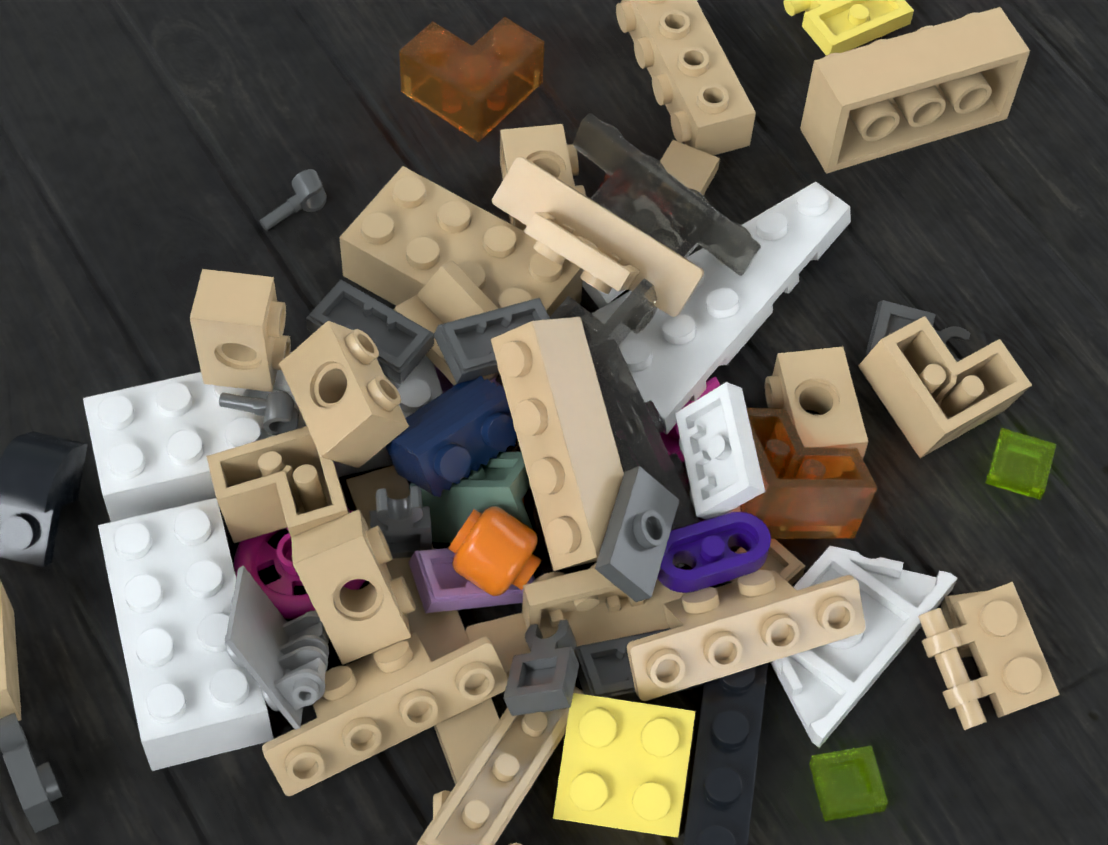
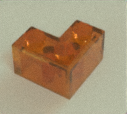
[399,17,544,142]
[740,408,877,539]

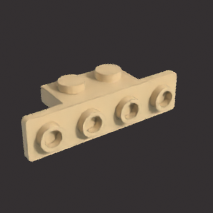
[492,157,704,317]
[466,563,684,678]
[627,570,865,701]
[262,632,508,796]

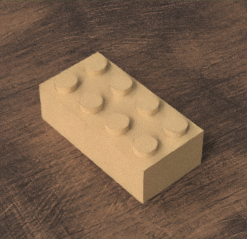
[800,7,1030,174]
[339,166,583,319]

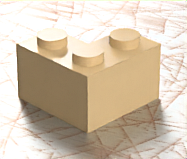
[858,316,1032,458]
[206,426,349,543]

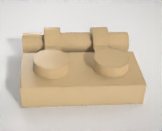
[918,582,1060,730]

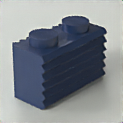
[385,376,518,497]

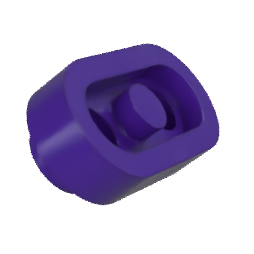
[657,512,771,593]

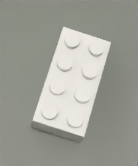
[98,498,274,771]

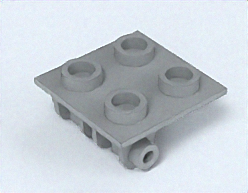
[225,566,329,730]

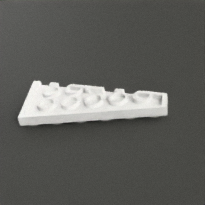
[581,181,851,435]

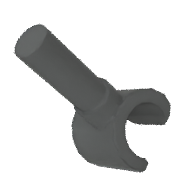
[259,169,327,231]
[219,390,299,435]

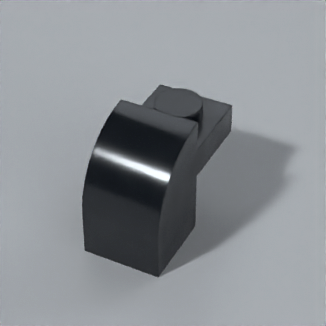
[0,431,88,567]

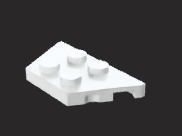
[770,546,957,748]

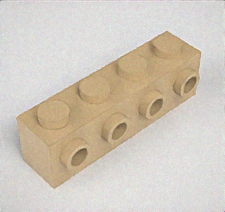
[616,0,756,155]
[491,317,624,571]

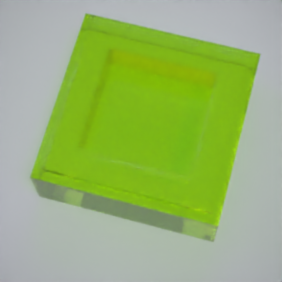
[985,428,1056,500]
[809,746,888,821]

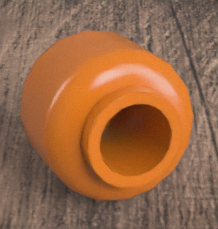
[448,506,542,596]

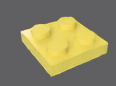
[553,693,696,838]

